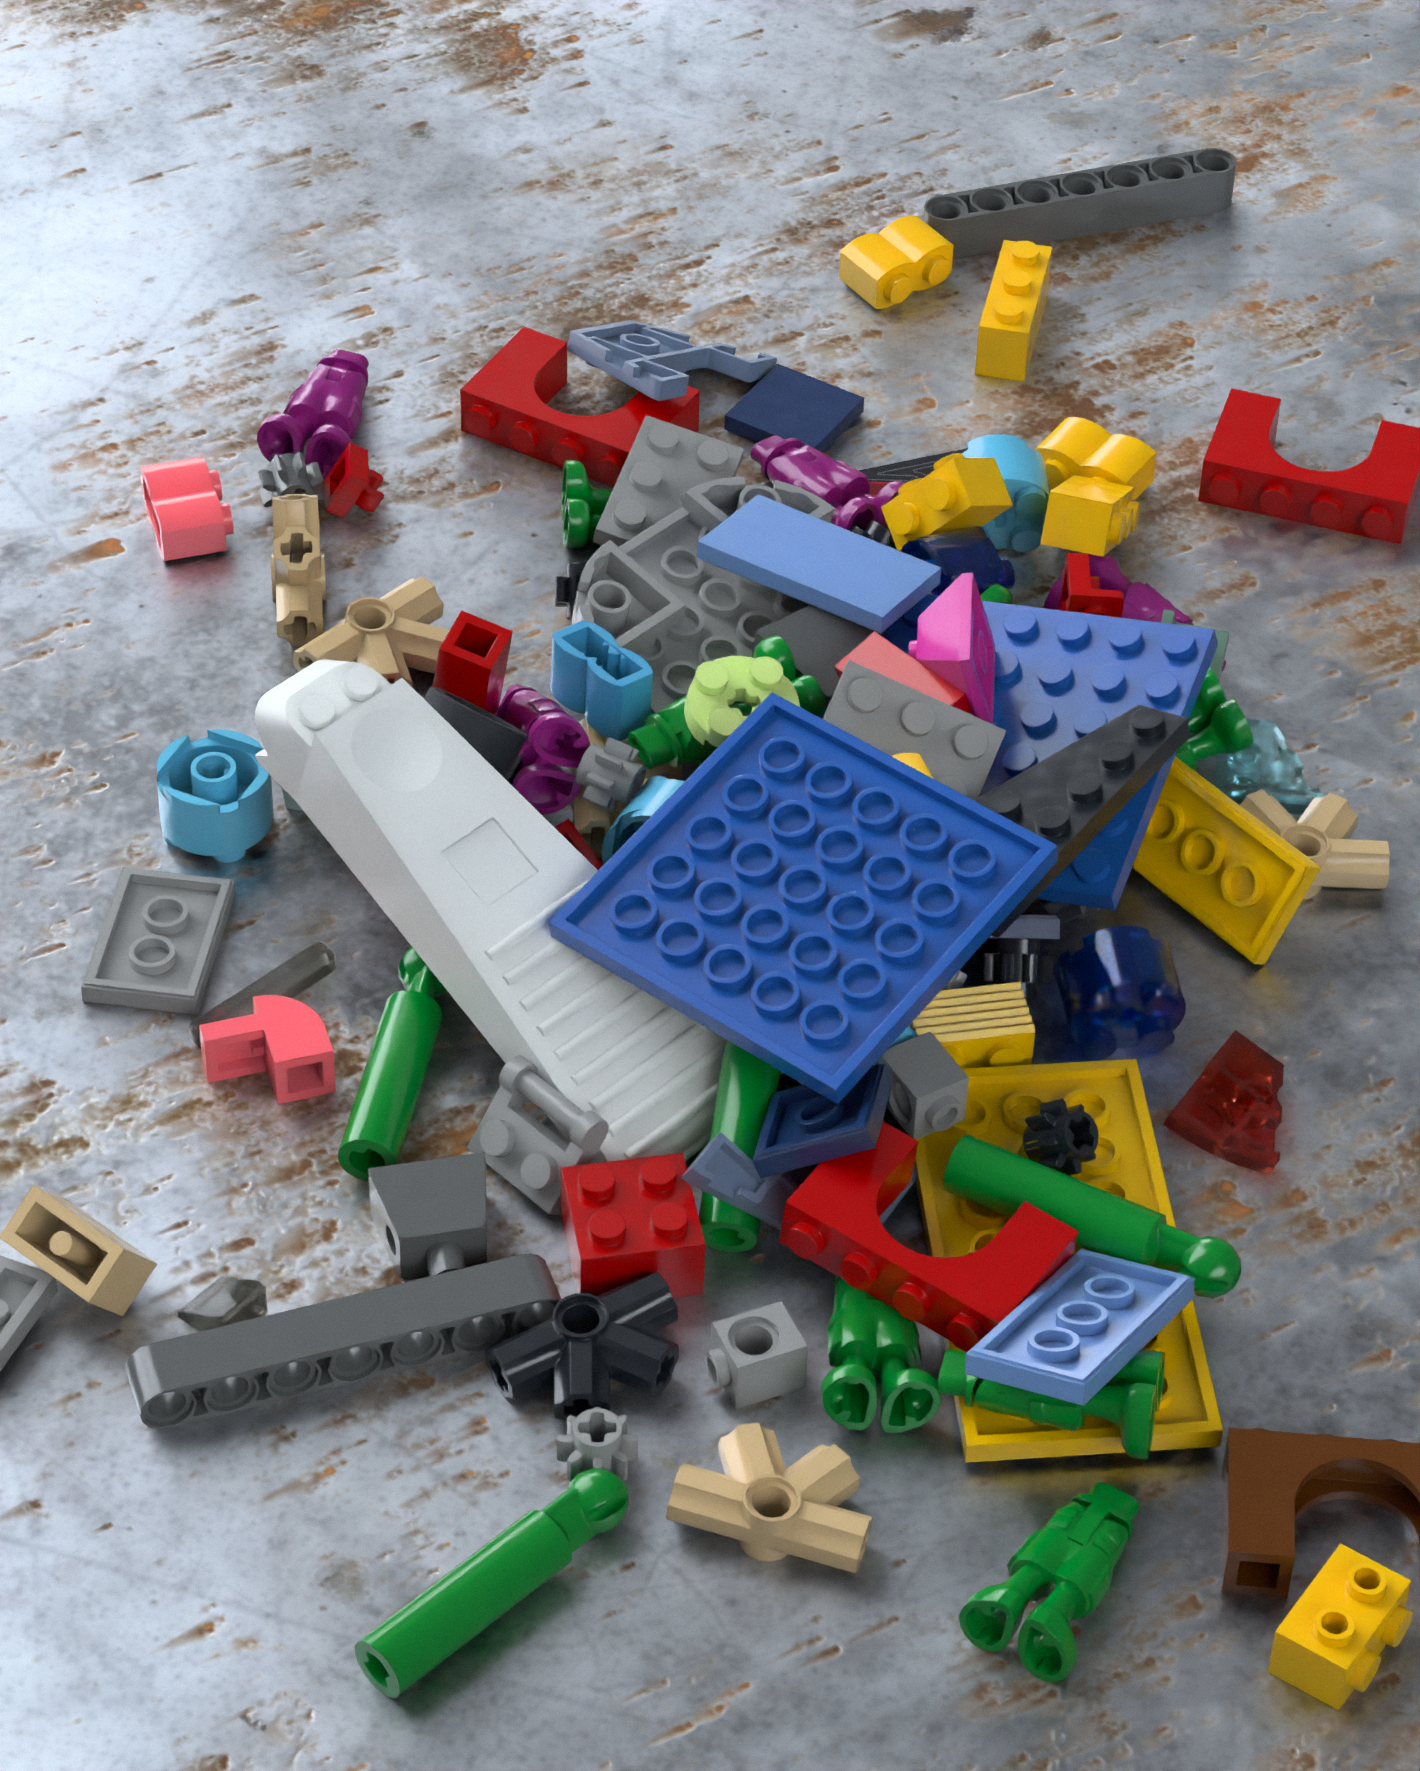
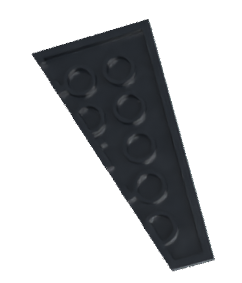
[974,705,1190,938]

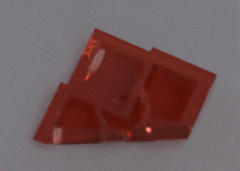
[1163,1030,1284,1174]

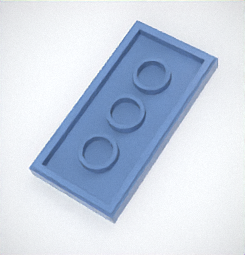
[697,494,941,633]
[965,1249,1195,1406]

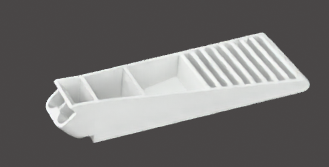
[255,659,783,1164]

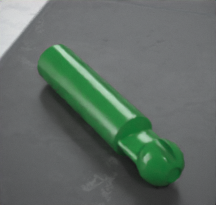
[337,946,447,1182]
[699,1041,781,1252]
[943,1134,1242,1299]
[354,1468,629,1698]

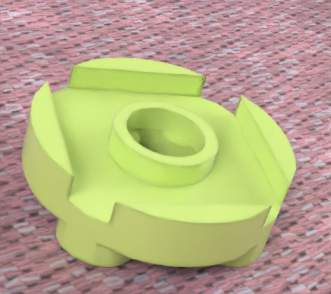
[684,656,800,747]

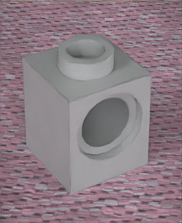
[878,1032,969,1139]
[704,1301,808,1409]

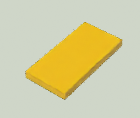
[1132,756,1321,965]

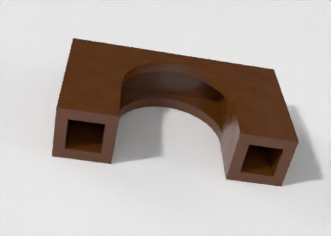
[1221,1427,1420,1598]

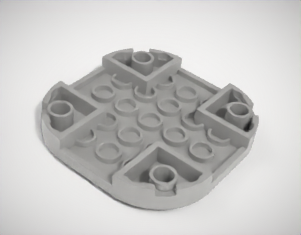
[572,477,933,765]

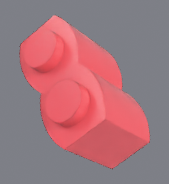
[140,456,234,561]

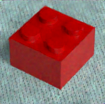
[561,1153,705,1298]

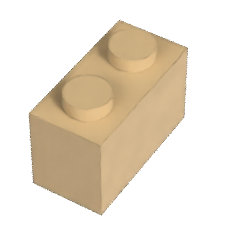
[0,1185,157,1317]

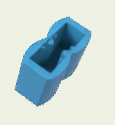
[550,620,653,741]

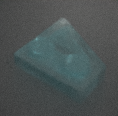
[1214,719,1323,815]

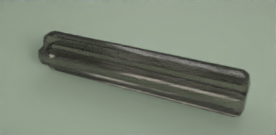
[189,942,336,1049]

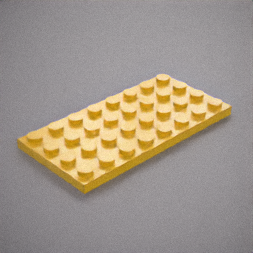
[906,1059,1223,1463]

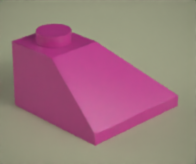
[909,572,995,724]

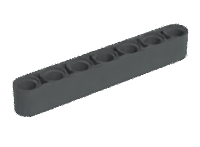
[923,148,1237,259]
[125,1253,562,1429]

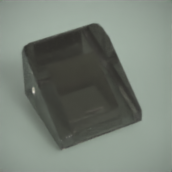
[178,1276,268,1332]

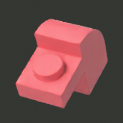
[199,995,336,1105]

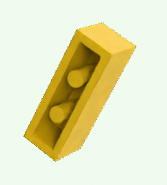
[975,240,1052,382]
[1040,475,1140,557]

